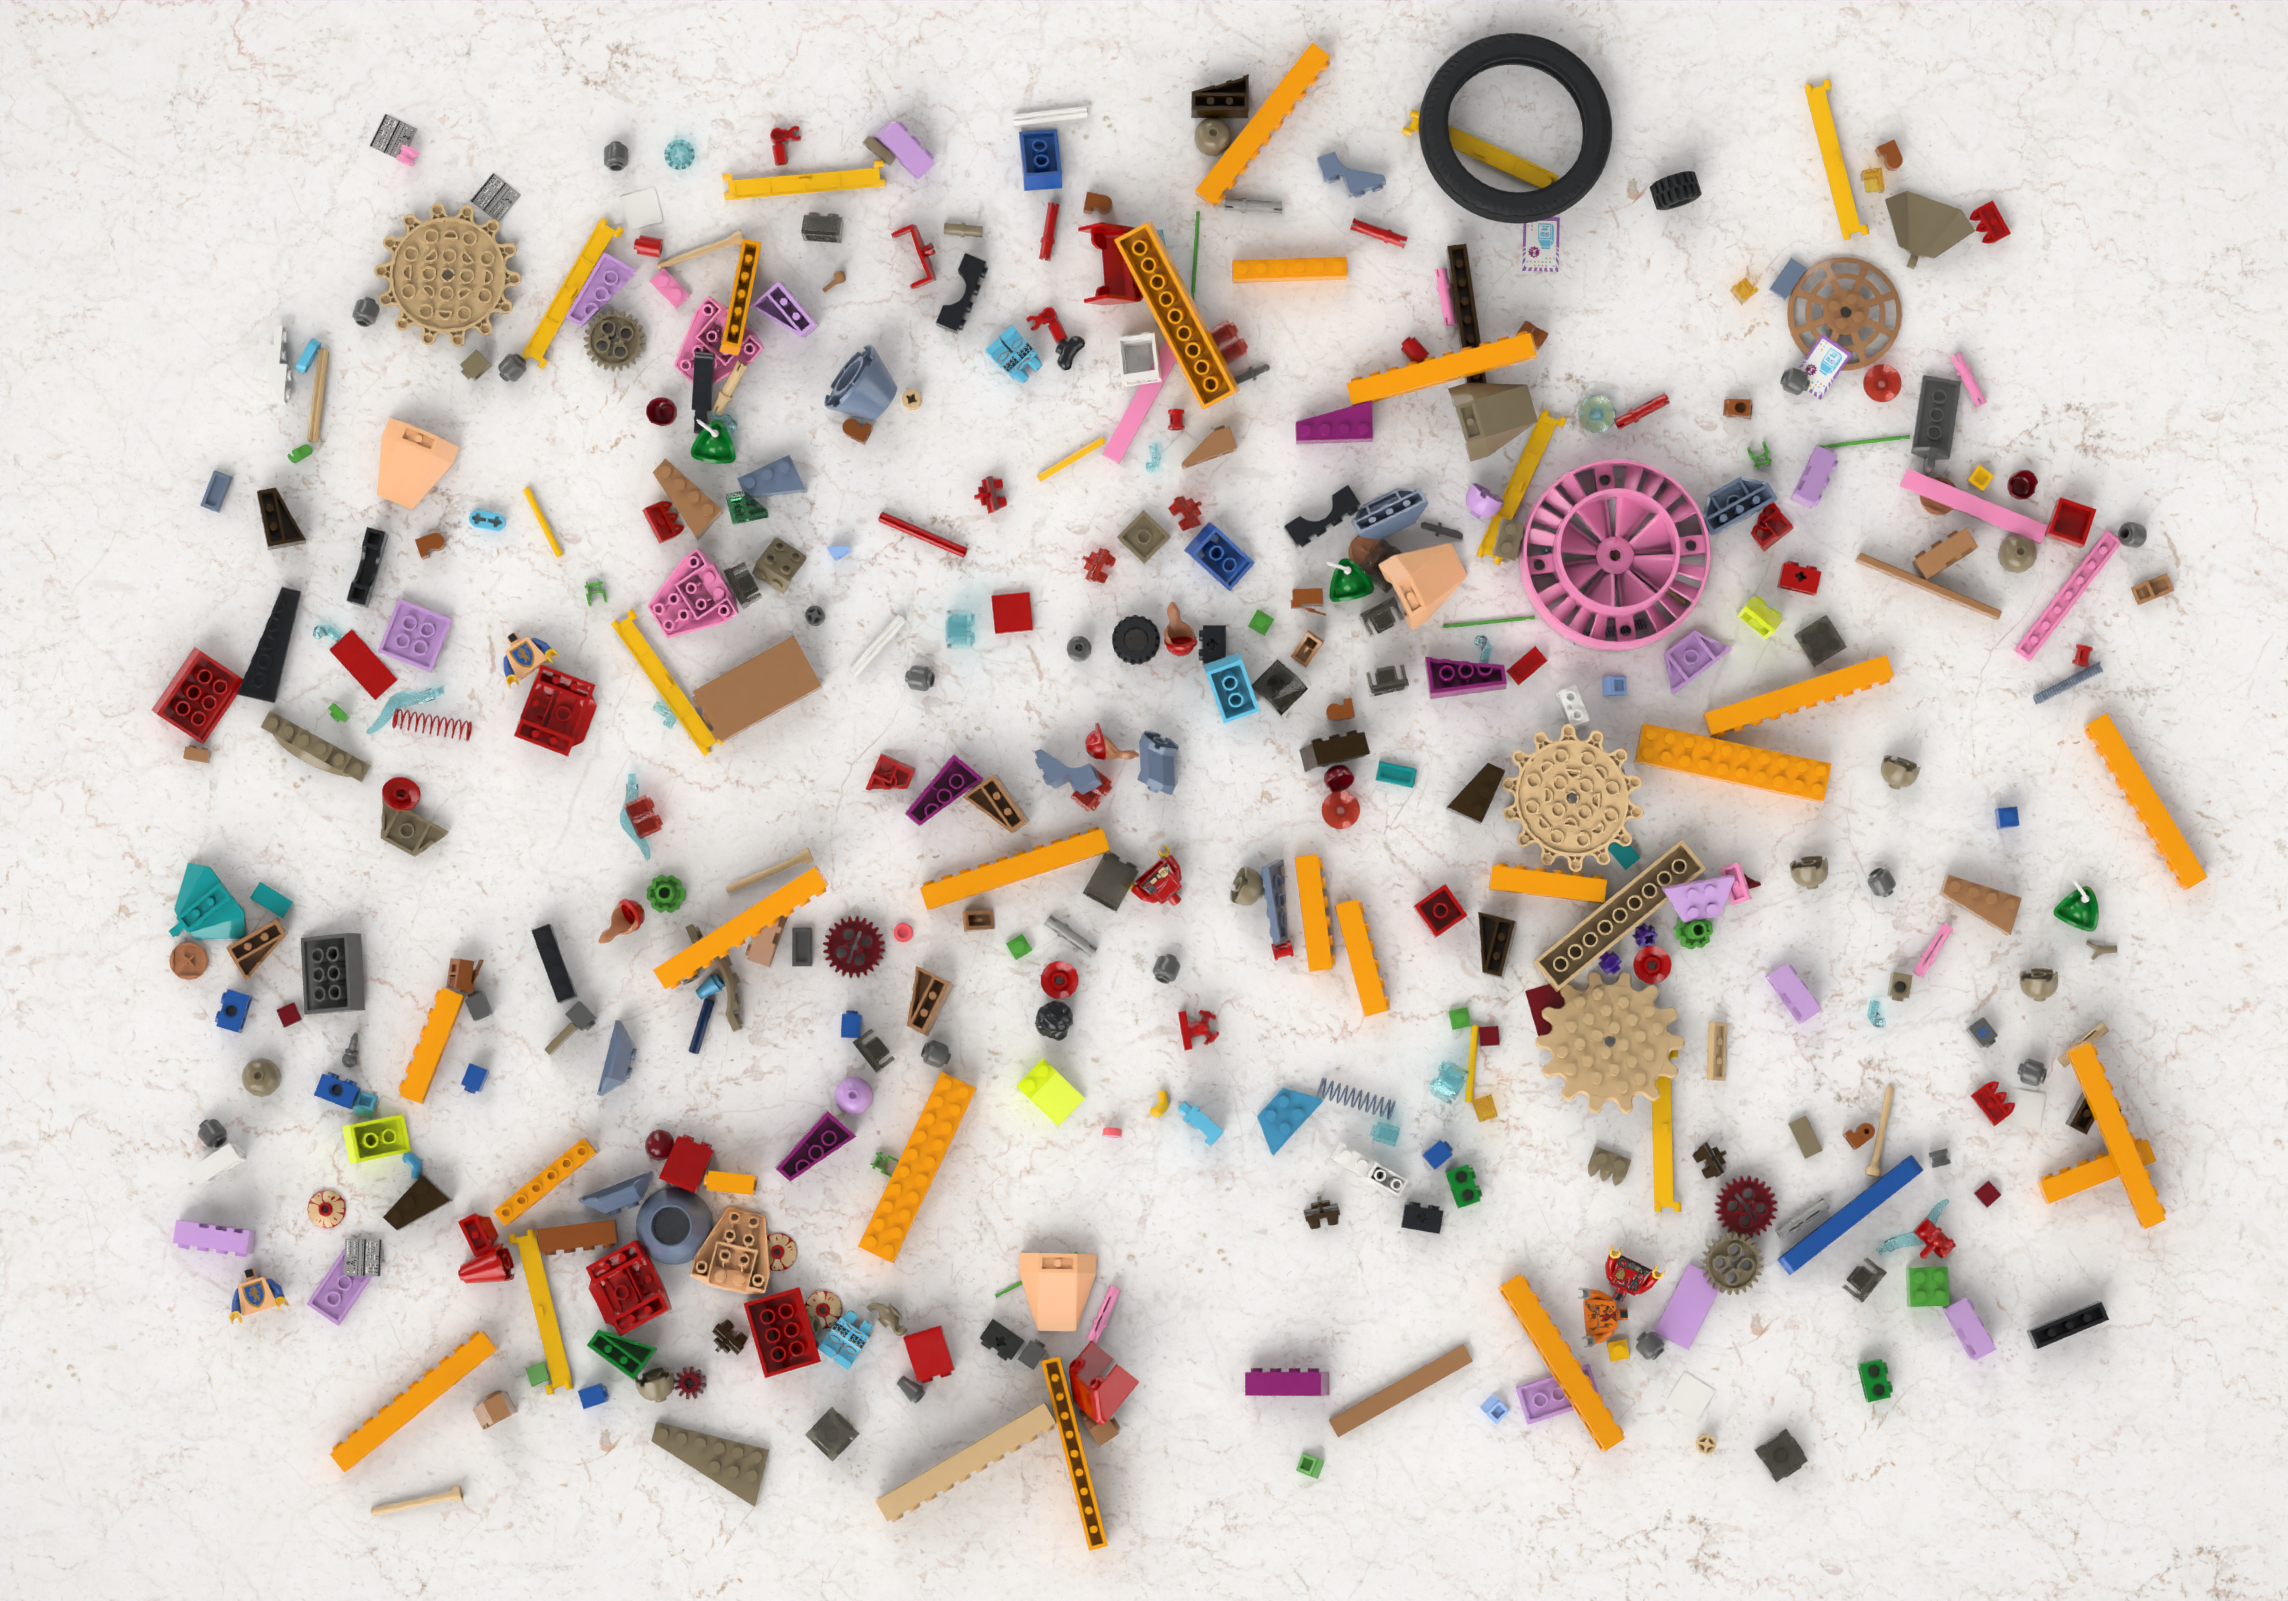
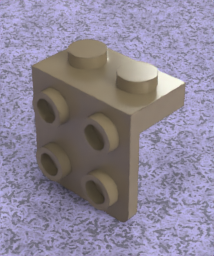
[1492,518,1525,562]
[752,538,807,594]

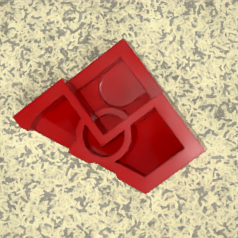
[1750,502,1794,552]
[866,753,916,790]

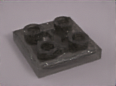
[1794,615,1847,667]

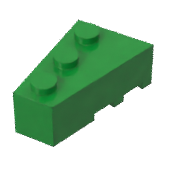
[587,1329,657,1381]

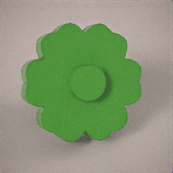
[647,875,686,913]
[1673,917,1713,949]

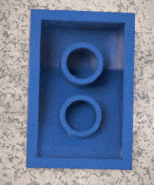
[1019,129,1062,191]
[1184,522,1255,591]

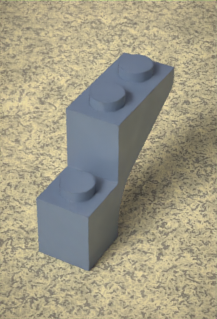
[1317,151,1386,198]
[1035,749,1102,795]

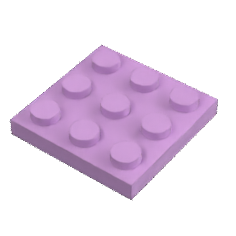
[378,598,453,673]

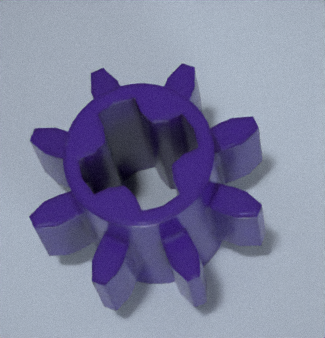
[1632,923,1658,947]
[1598,951,1622,975]

